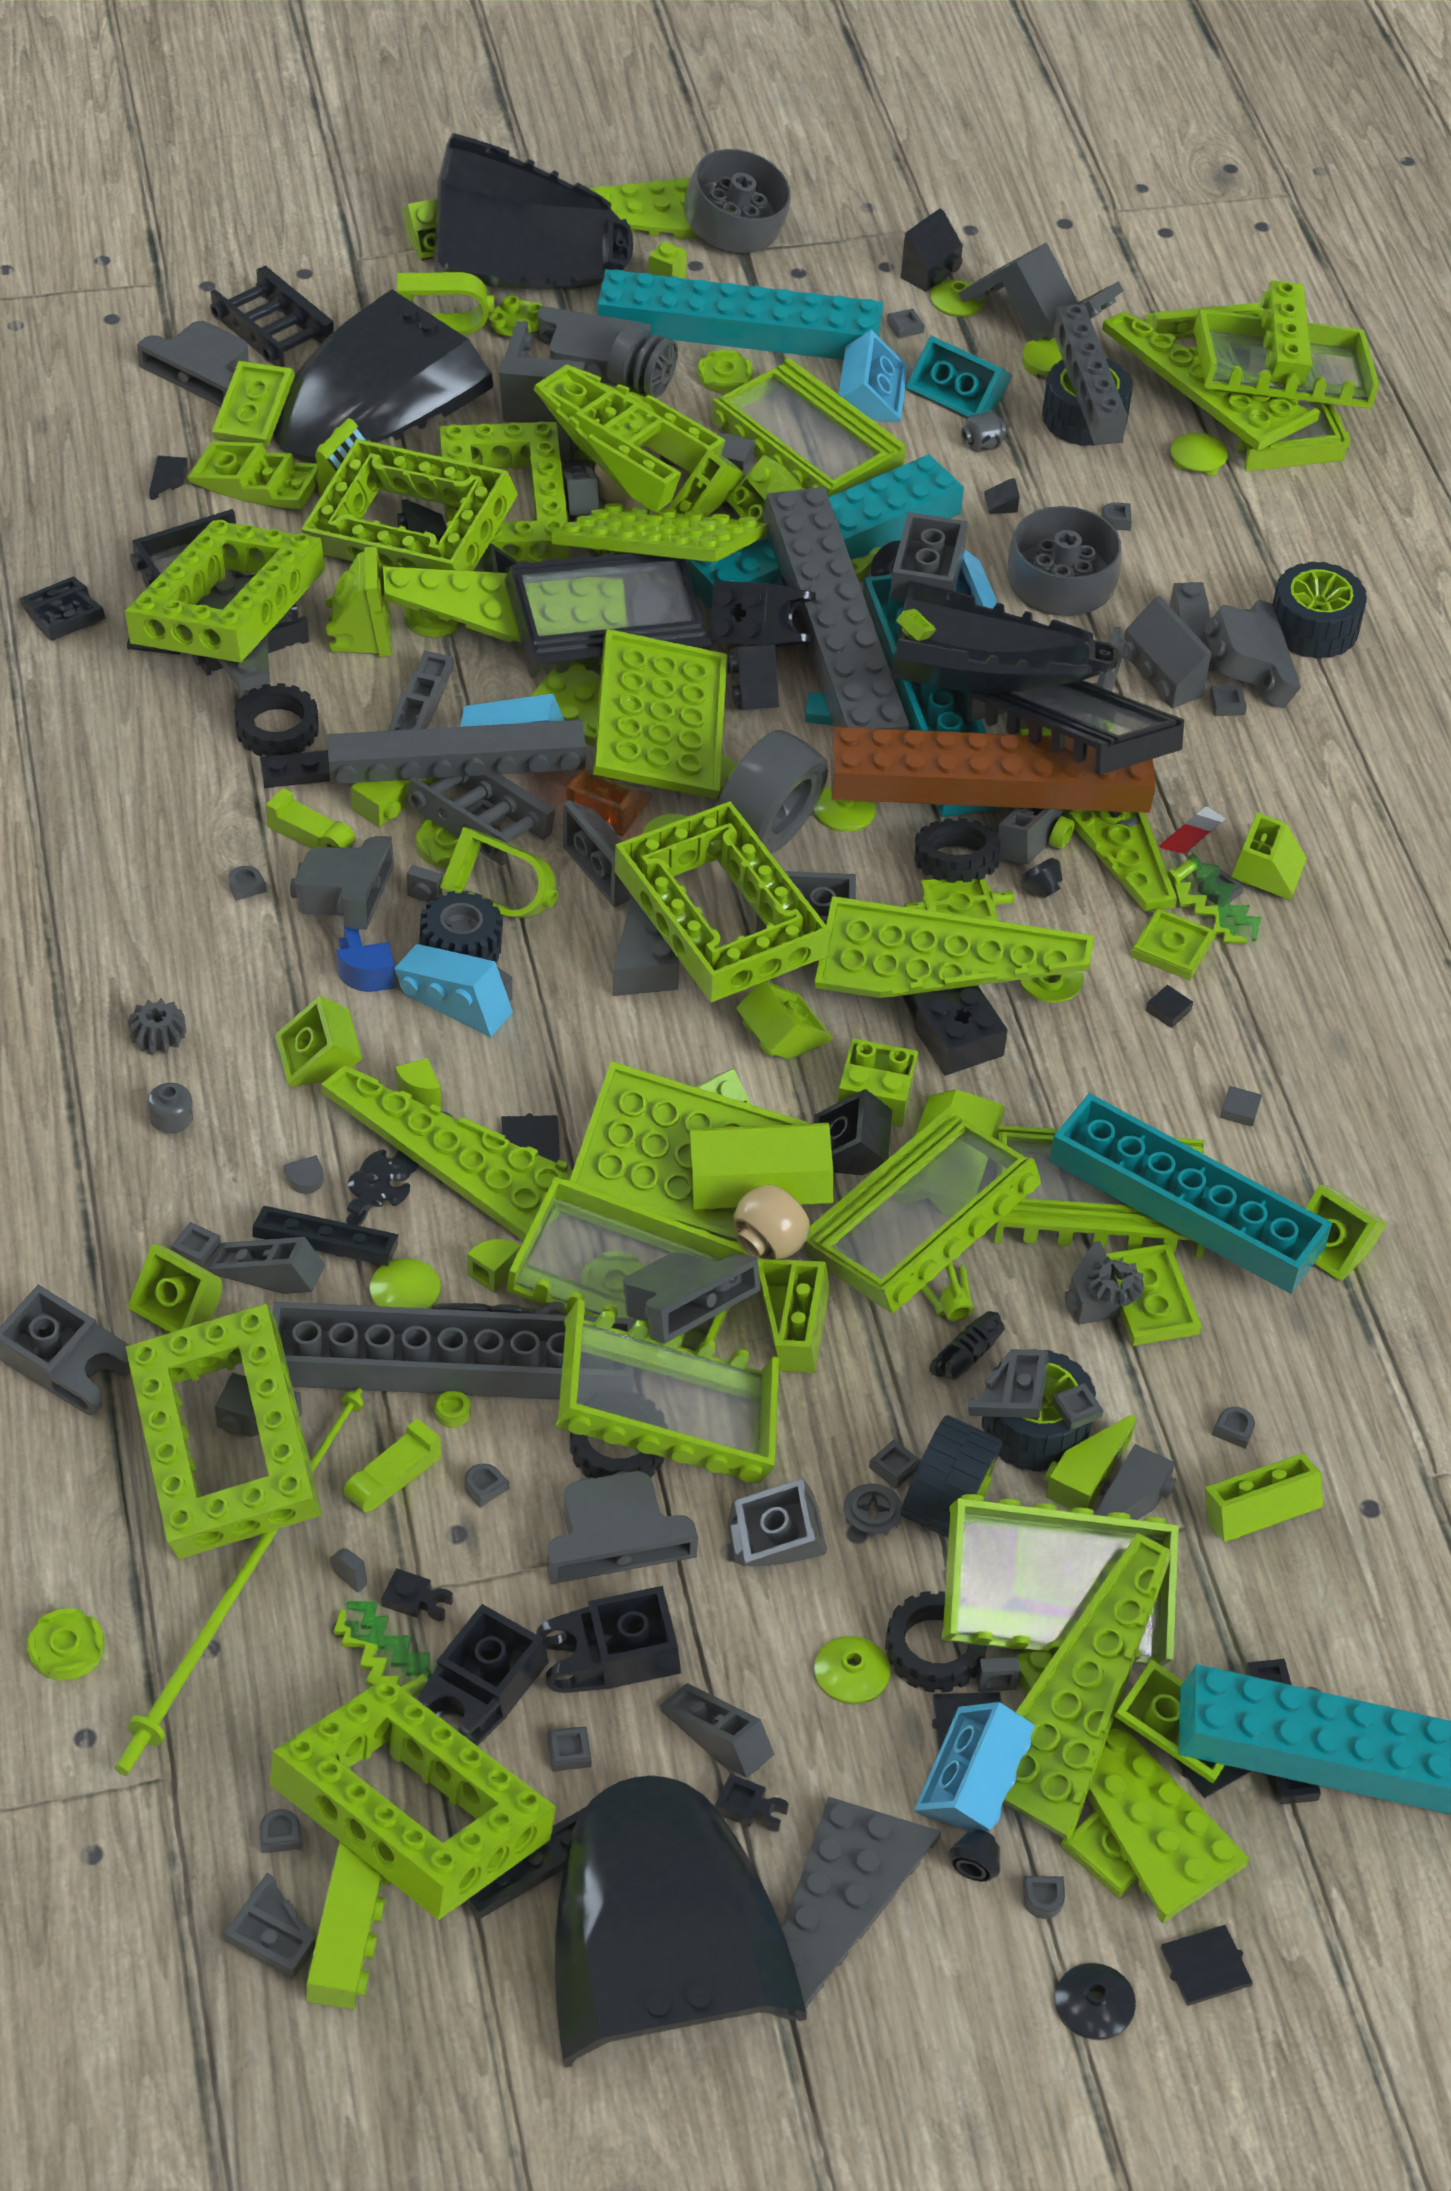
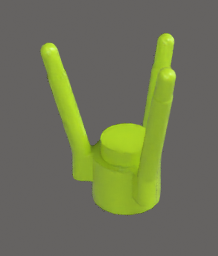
[921,1262,974,1322]

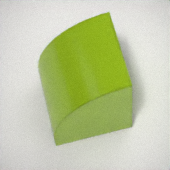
[395,1058,441,1107]
[467,1239,521,1293]

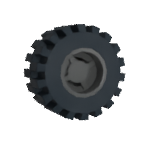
[419,891,503,963]

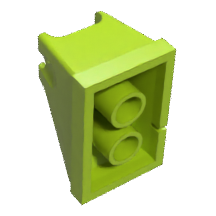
[325,546,392,657]

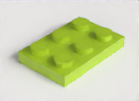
[212,361,295,446]
[1106,1243,1202,1346]

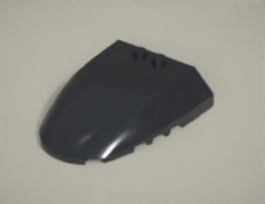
[434,133,633,289]
[273,289,494,463]
[891,581,1119,694]
[555,1775,807,2068]

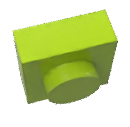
[896,608,937,641]

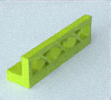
[1145,302,1264,339]

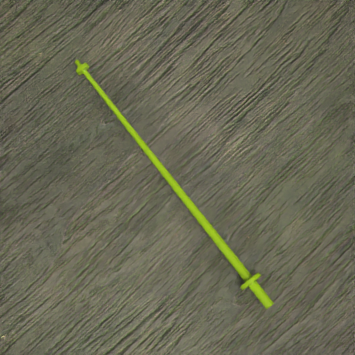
[114,1388,364,1776]

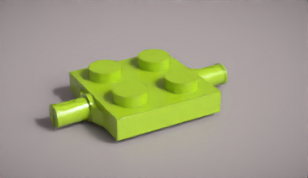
[904,878,1014,921]

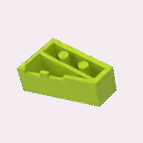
[758,1259,830,1373]

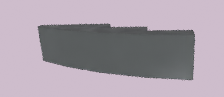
[388,650,455,731]

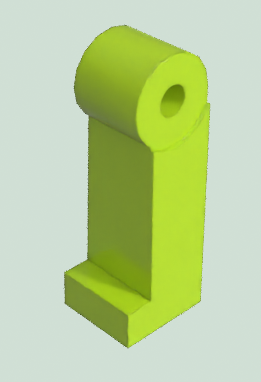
[266,788,356,849]
[343,1418,441,1513]

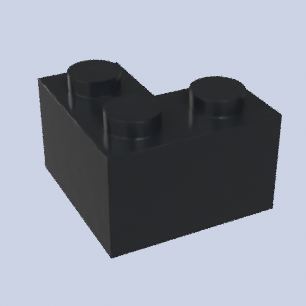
[726,645,779,710]

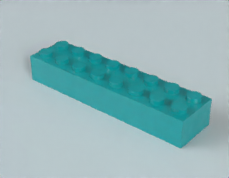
[1049,1093,1332,1294]
[1179,1664,1451,1814]

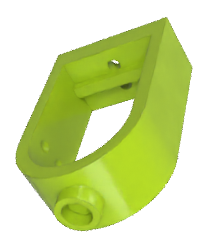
[397,272,494,335]
[440,827,558,918]

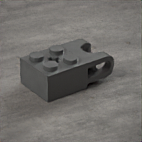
[0,1284,131,1415]

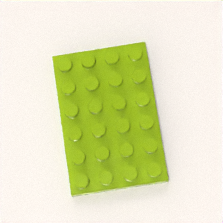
[552,503,768,562]
[593,629,727,799]
[570,1061,809,1242]

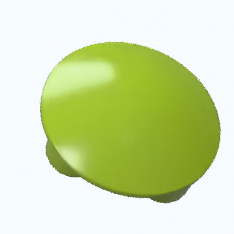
[489,295,543,336]
[1170,433,1228,476]
[370,1258,441,1309]

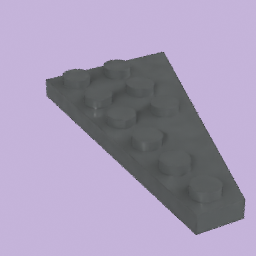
[196,574,270,691]
[772,1797,941,2022]

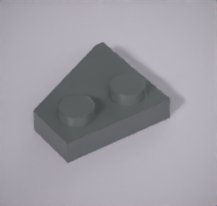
[968,1349,1049,1418]
[224,1873,315,1978]

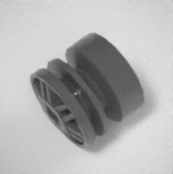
[607,324,678,398]

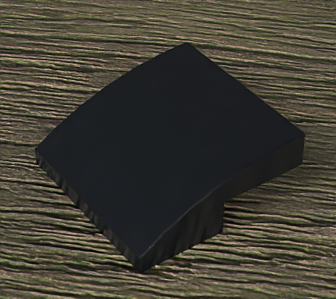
[19,576,106,641]

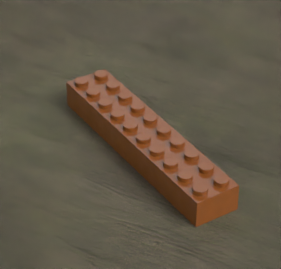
[831,727,1156,813]

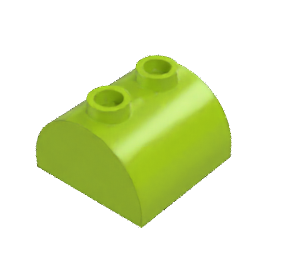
[127,1243,222,1333]

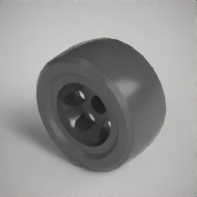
[684,149,791,253]
[1008,506,1122,616]
[717,730,828,854]

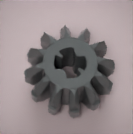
[128,997,186,1055]

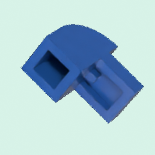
[336,926,396,992]

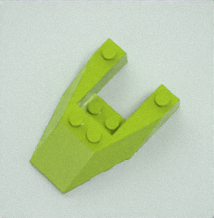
[534,364,726,513]

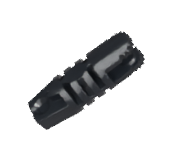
[929,1311,1005,1380]

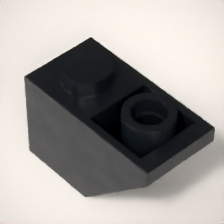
[397,499,447,542]

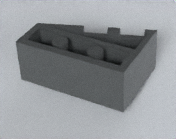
[613,895,679,996]

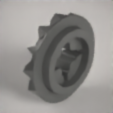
[1087,1256,1144,1306]
[843,1483,902,1538]

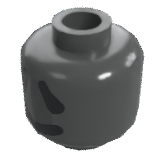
[961,412,1006,452]
[147,1083,194,1133]

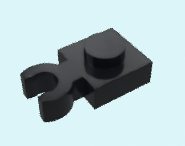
[381,1568,453,1621]
[715,1773,789,1832]

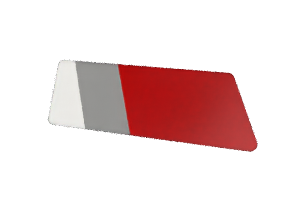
[1159,807,1225,854]

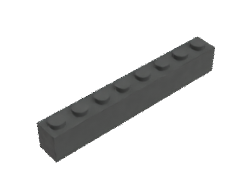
[327,720,586,784]

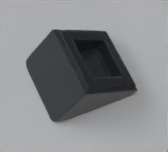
[984,478,1020,514]

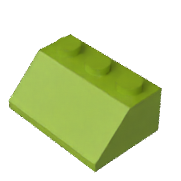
[1114,1659,1225,1783]

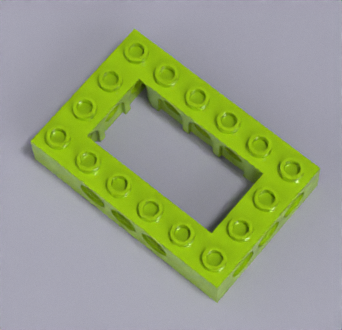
[439,422,570,563]
[301,439,518,571]
[125,520,325,663]
[615,801,829,1003]
[125,1303,323,1559]
[269,1677,556,1920]

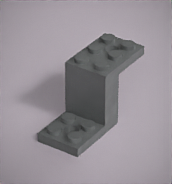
[958,243,1124,341]
[499,321,585,463]

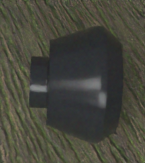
[1021,857,1063,898]
[949,1830,1000,1882]

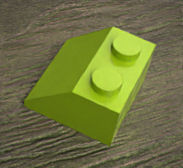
[736,981,833,1059]
[275,995,363,1087]
[1305,1185,1388,1281]

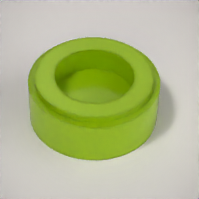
[1049,816,1075,850]
[434,1391,471,1428]

